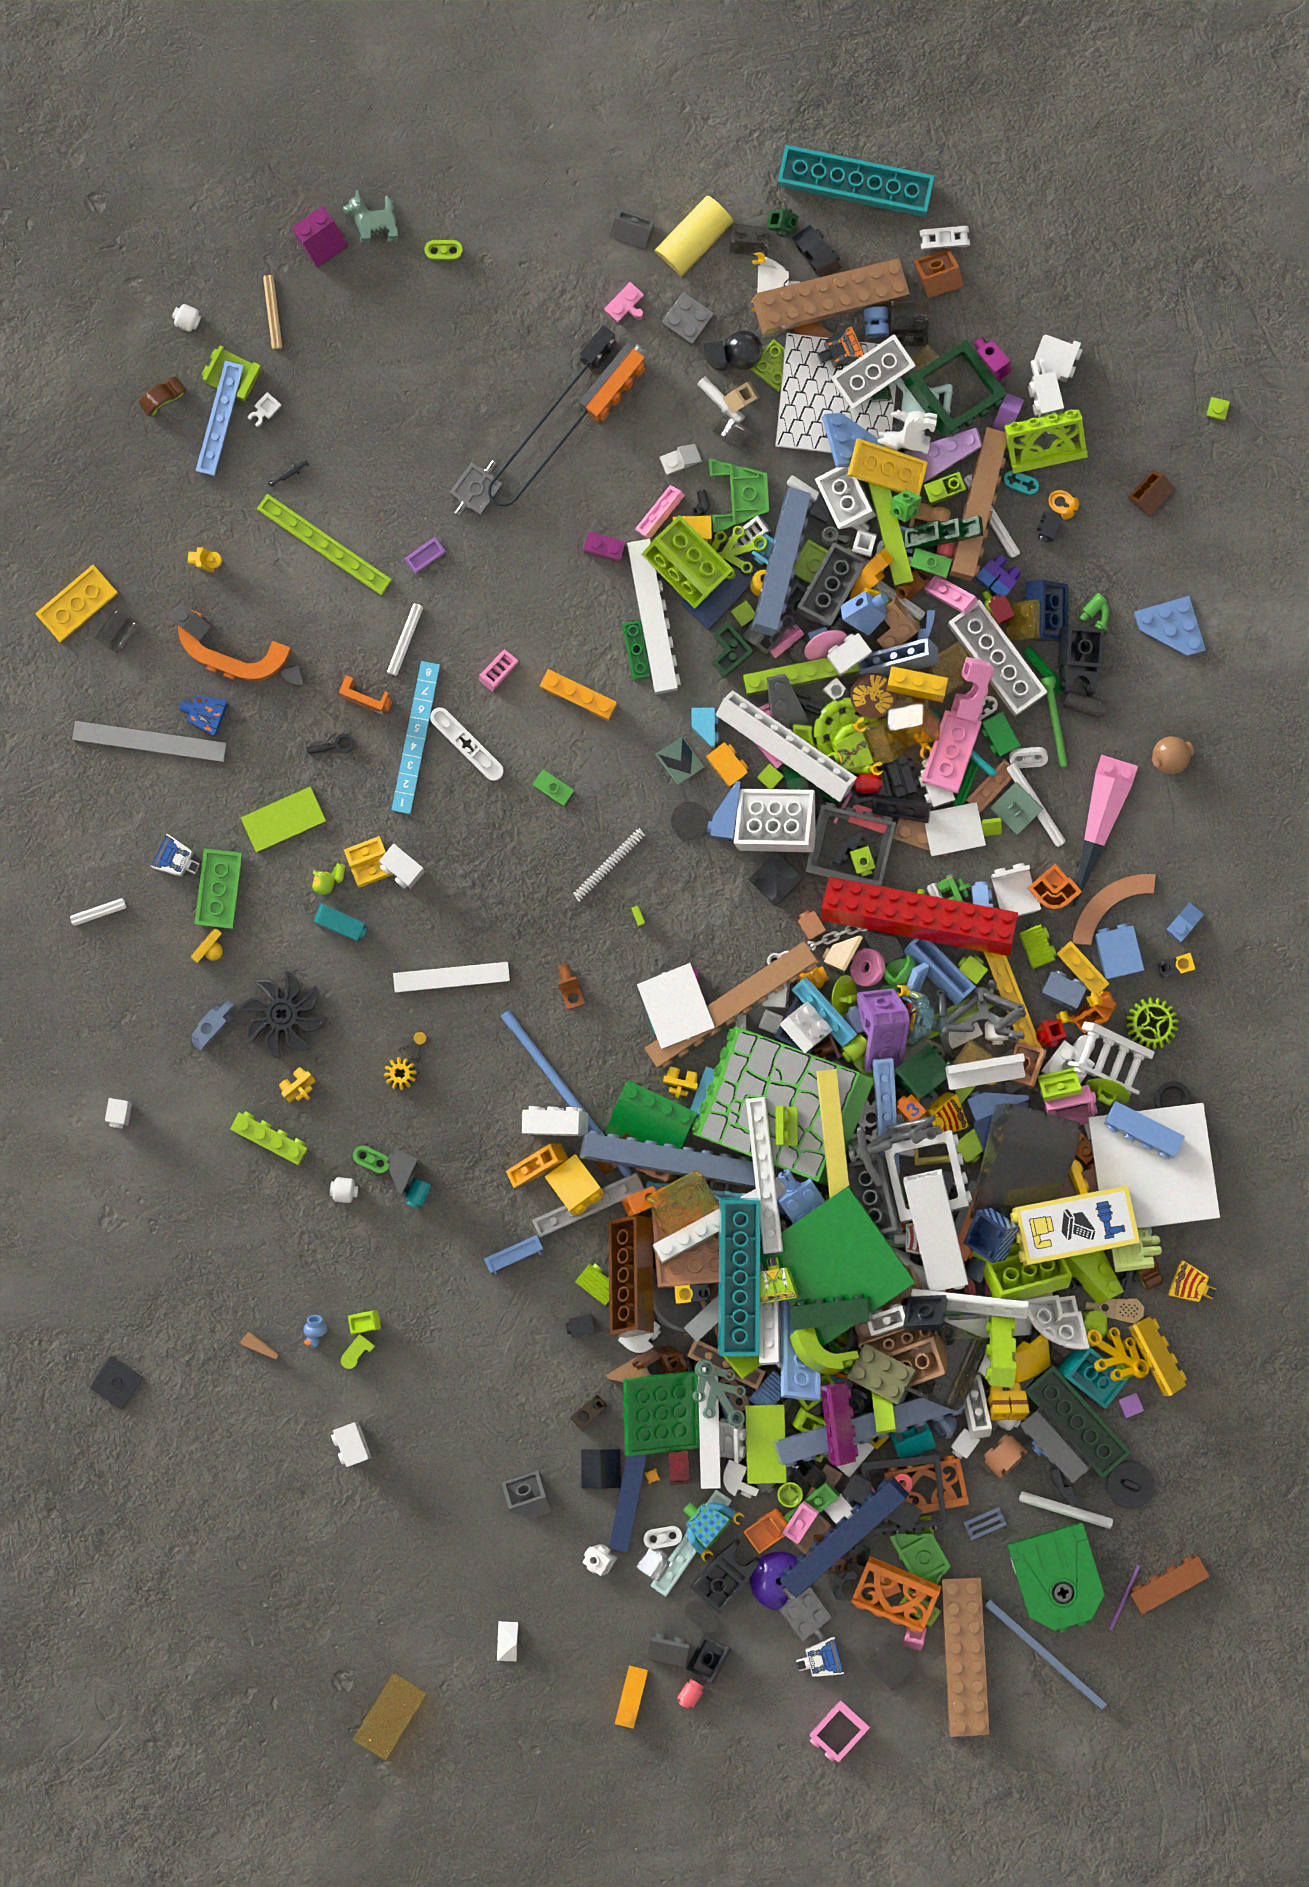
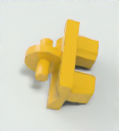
[188,547,222,573]
[279,1067,316,1103]
[663,1067,698,1100]

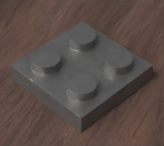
[661,292,714,345]

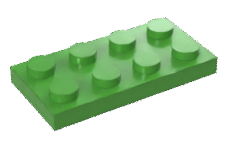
[195,849,243,929]

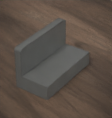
[610,209,655,249]

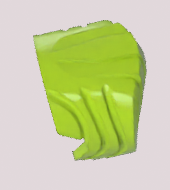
[1082,1310,1108,1341]

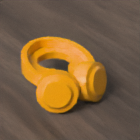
[1049,490,1079,520]

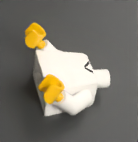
[751,252,800,312]

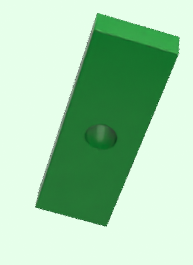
[622,620,652,680]

